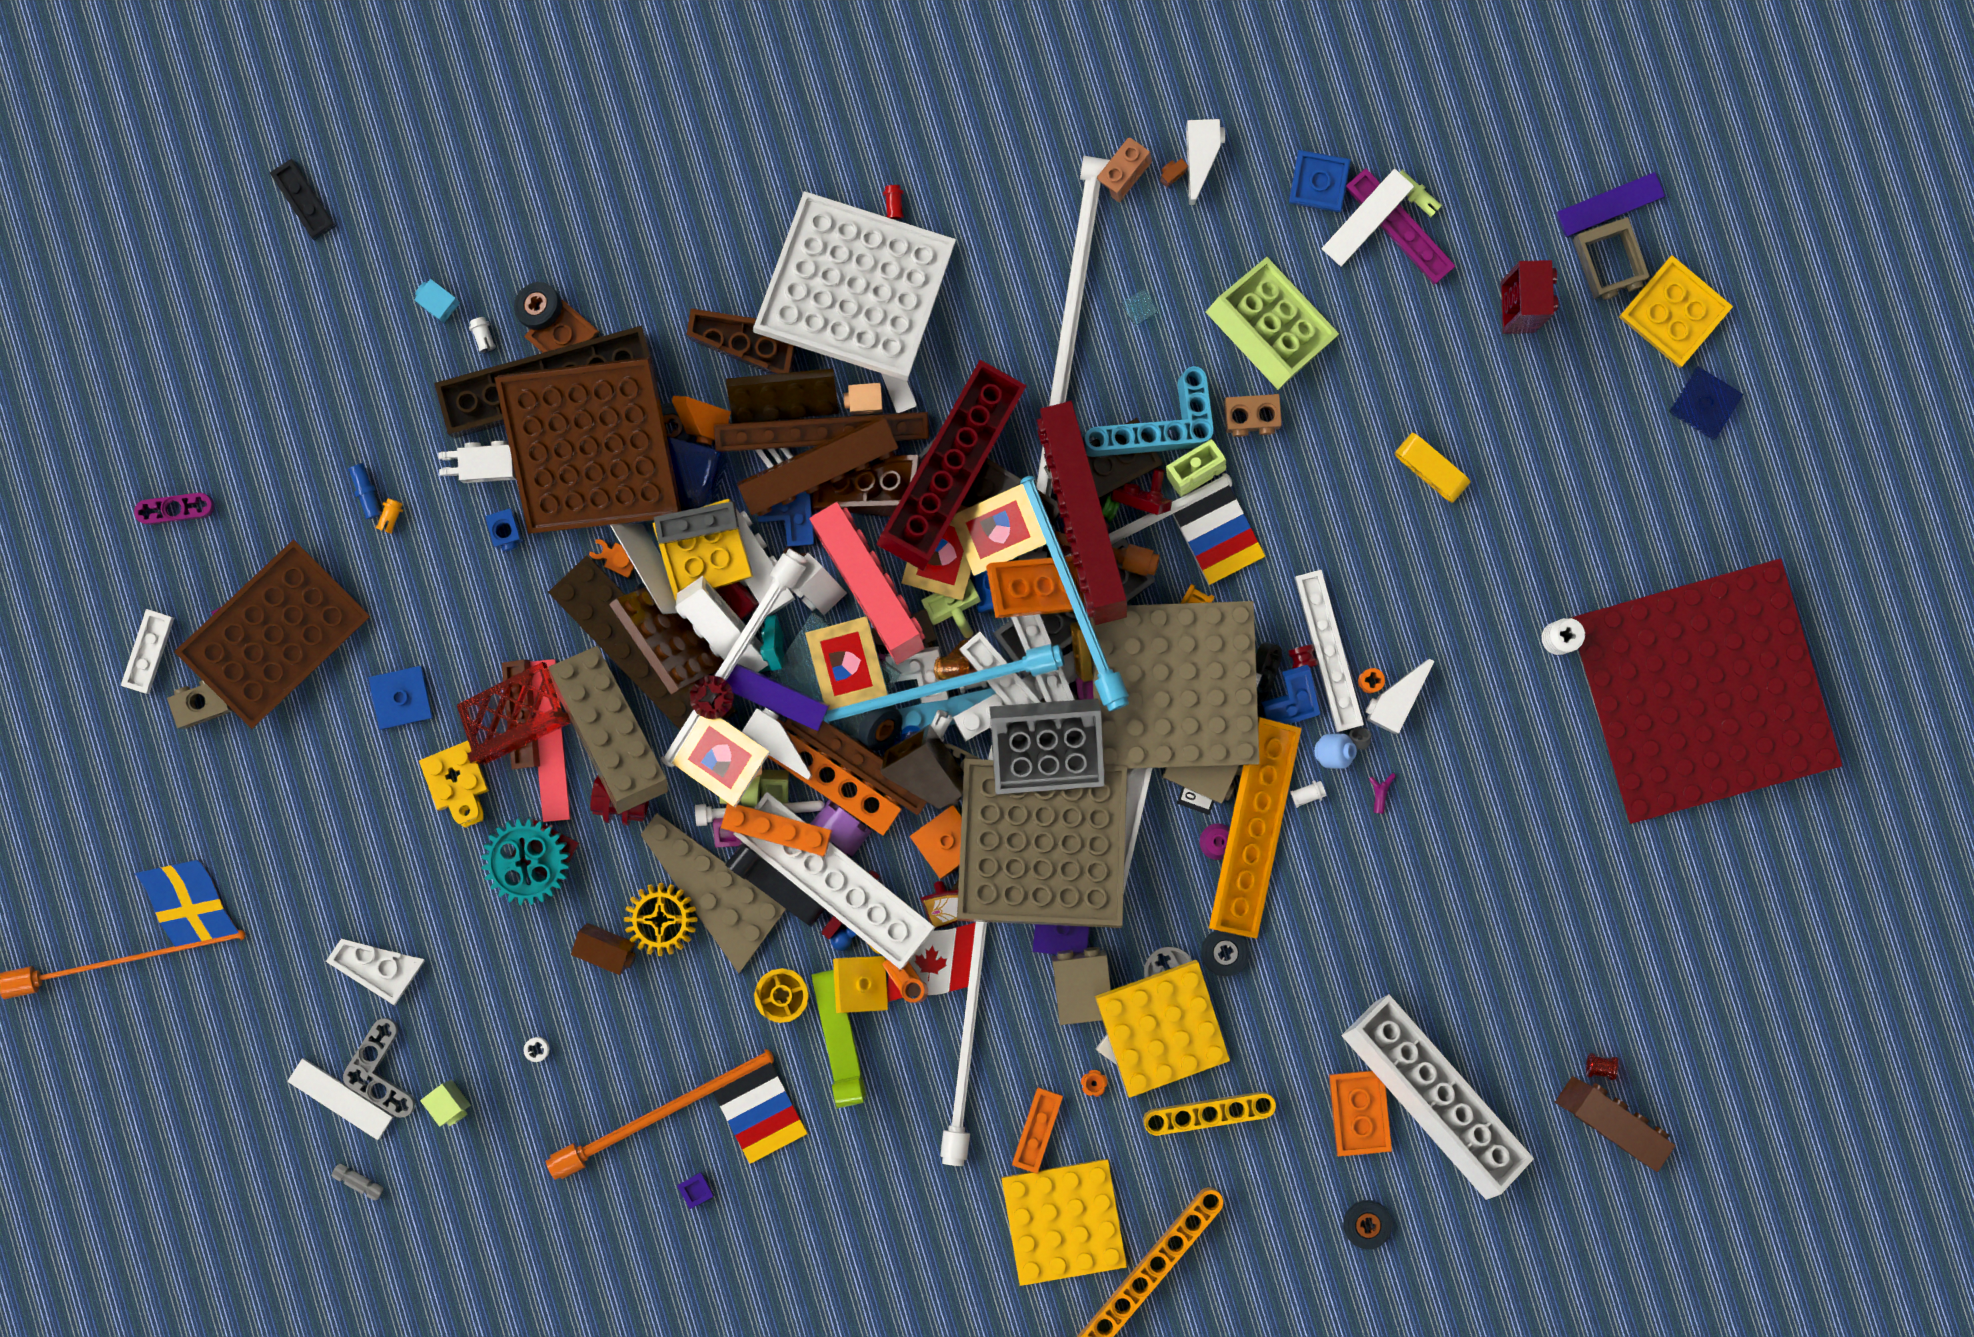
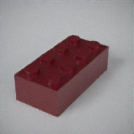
[1500,260,1558,334]

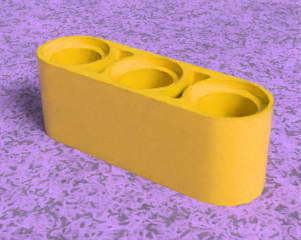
[1394,433,1471,503]

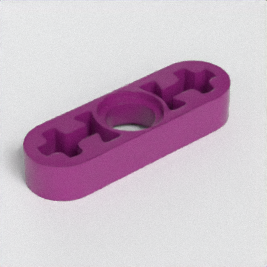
[134,493,215,525]

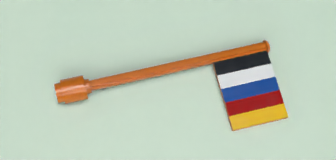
[545,1049,808,1180]

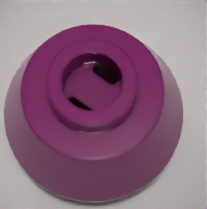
[1199,823,1230,860]

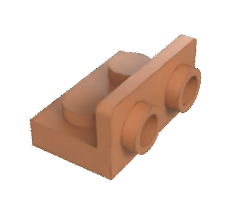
[1097,137,1152,203]

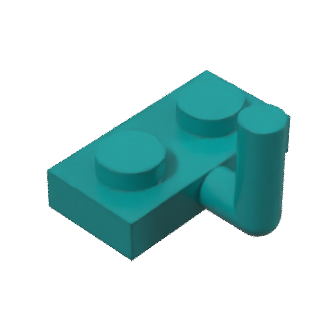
[758,614,787,673]

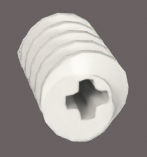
[1541,618,1585,655]

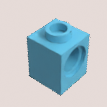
[414,279,460,323]

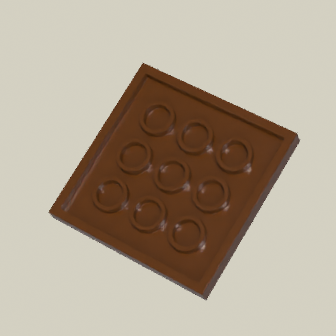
[609,587,724,695]

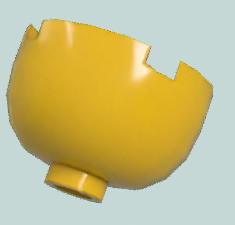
[754,968,809,1023]

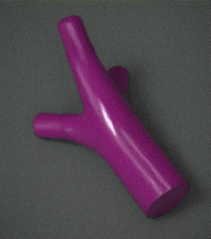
[1369,773,1396,814]

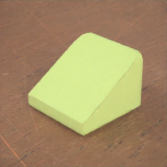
[761,770,789,803]

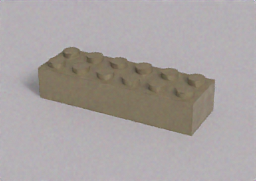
[548,646,668,814]

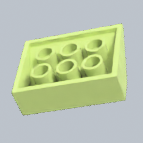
[1206,257,1339,390]

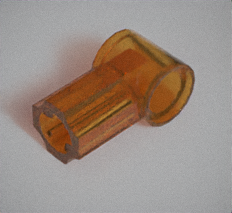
[934,640,971,681]

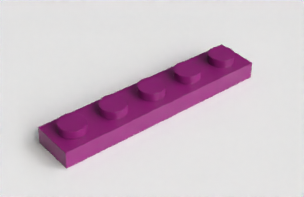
[1346,168,1455,285]

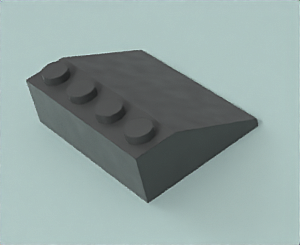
[989,698,1104,794]

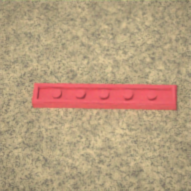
[530,659,571,822]

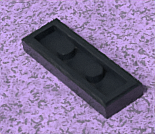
[270,158,336,240]

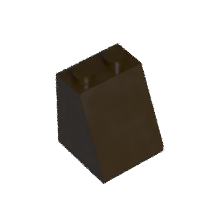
[880,724,964,809]

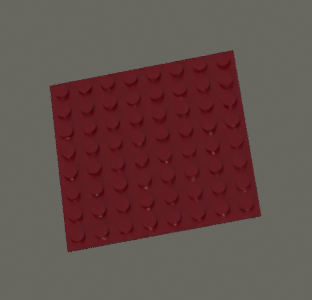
[1571,558,1842,824]

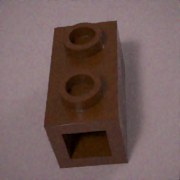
[571,923,636,975]

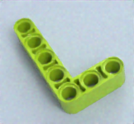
[812,969,866,1109]

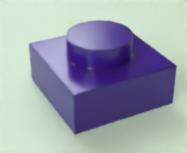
[677,1171,714,1209]

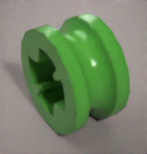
[1101,495,1120,522]

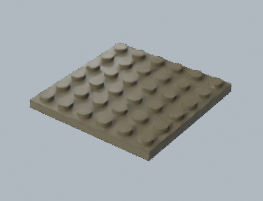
[1091,601,1259,769]
[957,759,1127,928]

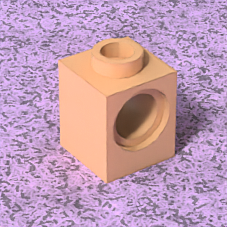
[844,383,883,415]

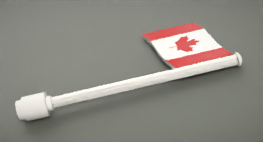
[887,922,987,1166]

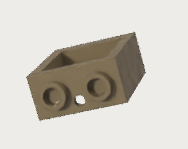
[1573,217,1650,300]

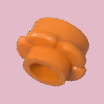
[1081,1070,1108,1097]

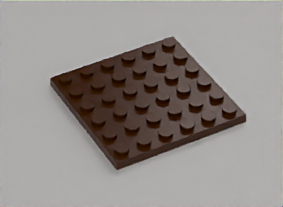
[495,357,682,534]

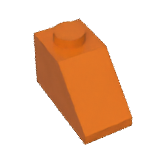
[672,396,731,446]

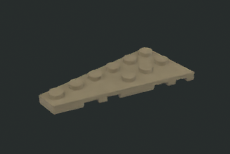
[641,813,786,973]

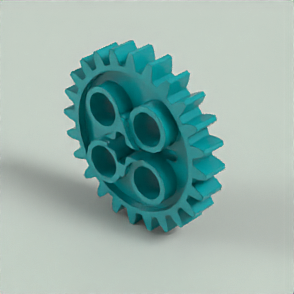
[481,817,570,905]

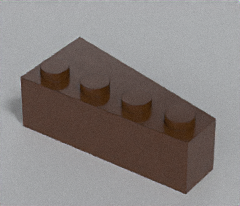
[1554,1076,1676,1172]

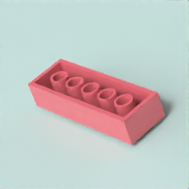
[809,502,925,665]

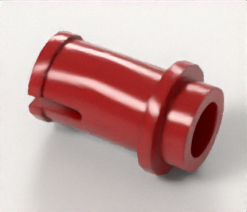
[882,185,904,220]

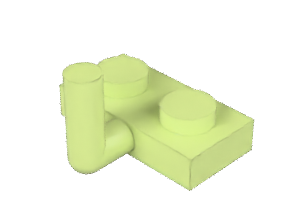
[921,579,981,638]

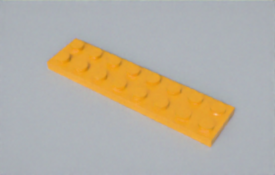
[1209,717,1302,939]

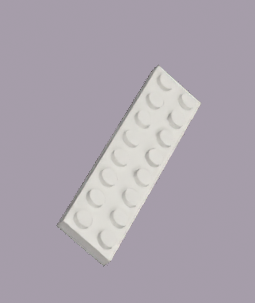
[734,792,935,970]

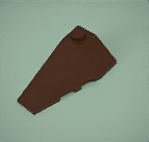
[812,455,921,517]

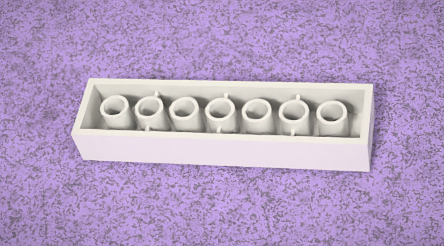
[1341,994,1534,1200]

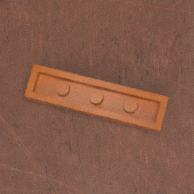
[721,803,833,857]

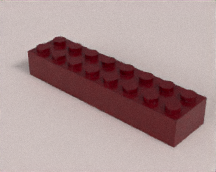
[876,360,1027,571]
[1036,401,1127,625]

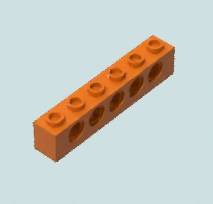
[768,718,902,836]

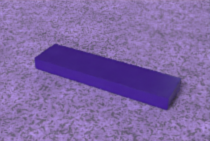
[1556,172,1665,238]
[726,663,830,731]

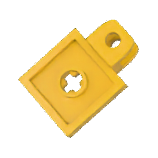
[419,740,489,828]

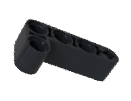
[725,843,825,927]

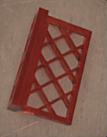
[457,662,571,765]

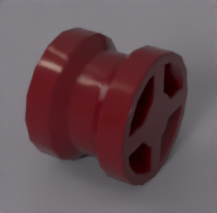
[1288,644,1319,669]

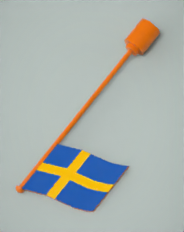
[0,860,245,999]

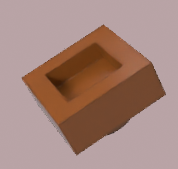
[1160,158,1188,189]

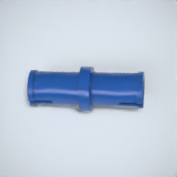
[348,463,382,519]

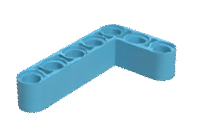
[1082,366,1213,457]

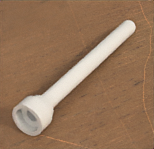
[695,800,825,826]

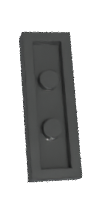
[654,501,739,545]

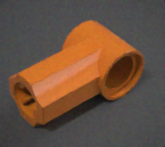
[882,959,928,1003]

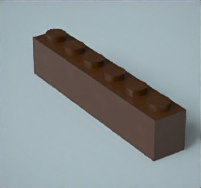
[737,416,898,516]

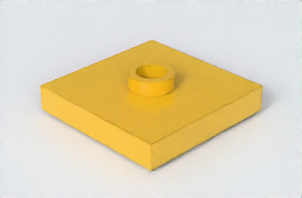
[833,956,888,1013]

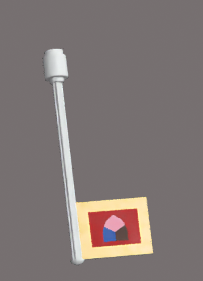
[661,548,807,807]

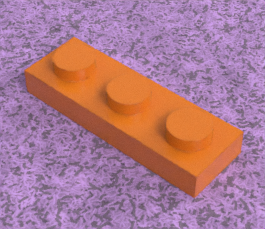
[1012,1087,1063,1174]

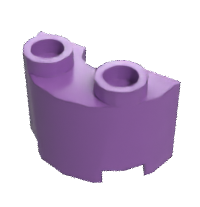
[810,799,872,857]

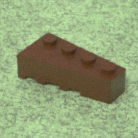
[686,308,796,374]

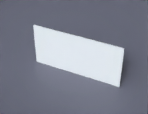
[610,524,678,614]

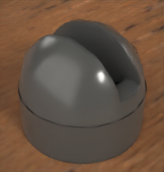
[1349,728,1371,751]

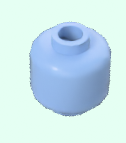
[1314,734,1357,769]

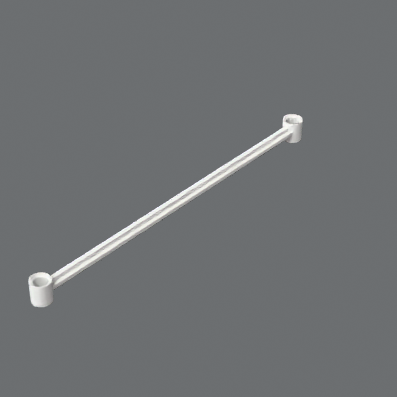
[1019,156,1110,560]

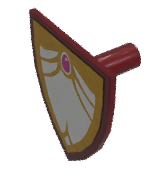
[920,881,958,929]

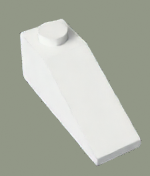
[1186,119,1225,205]
[1365,659,1434,734]
[742,707,812,780]

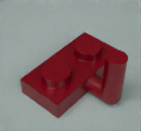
[1112,469,1173,515]

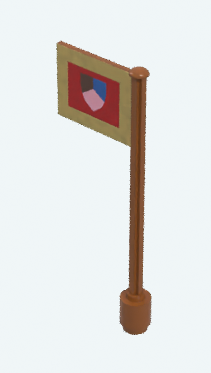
[901,505,1160,601]

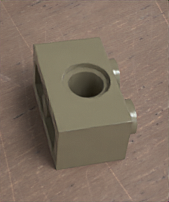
[167,680,234,729]

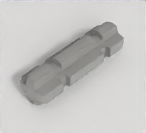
[331,1164,383,1201]

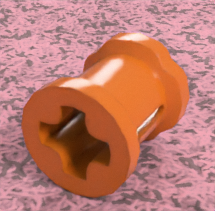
[1358,668,1385,693]

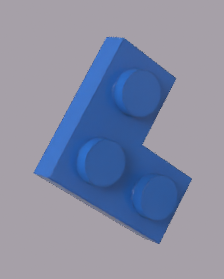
[758,491,814,547]
[1261,665,1320,724]

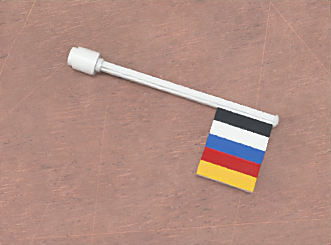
[1065,473,1265,585]

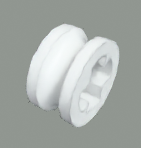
[524,1037,550,1062]

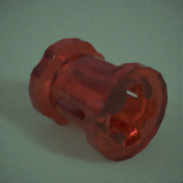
[1585,1053,1618,1080]

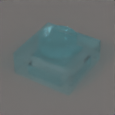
[1121,289,1158,327]

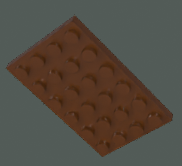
[174,539,370,729]

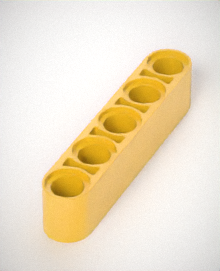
[1143,1092,1276,1136]

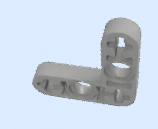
[343,1018,415,1118]

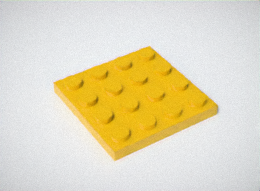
[1095,960,1230,1098]
[1001,1159,1127,1286]

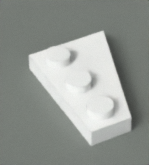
[326,939,425,1006]

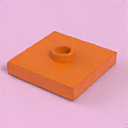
[910,805,962,880]

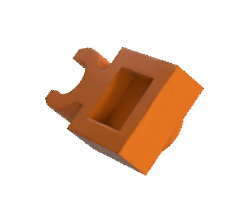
[589,539,635,579]

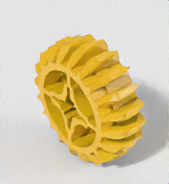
[624,883,698,956]

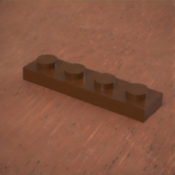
[501,660,540,769]

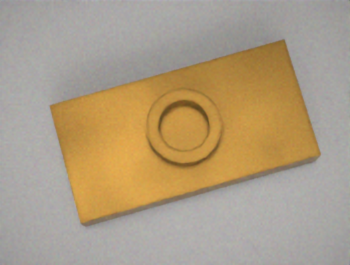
[1070,622,1093,682]

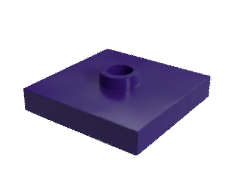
[1032,924,1089,955]

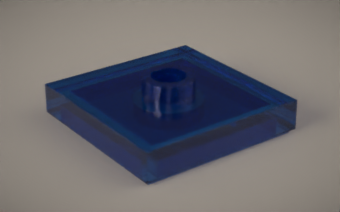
[1669,366,1744,440]

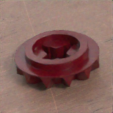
[690,675,733,719]

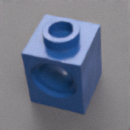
[485,508,524,552]

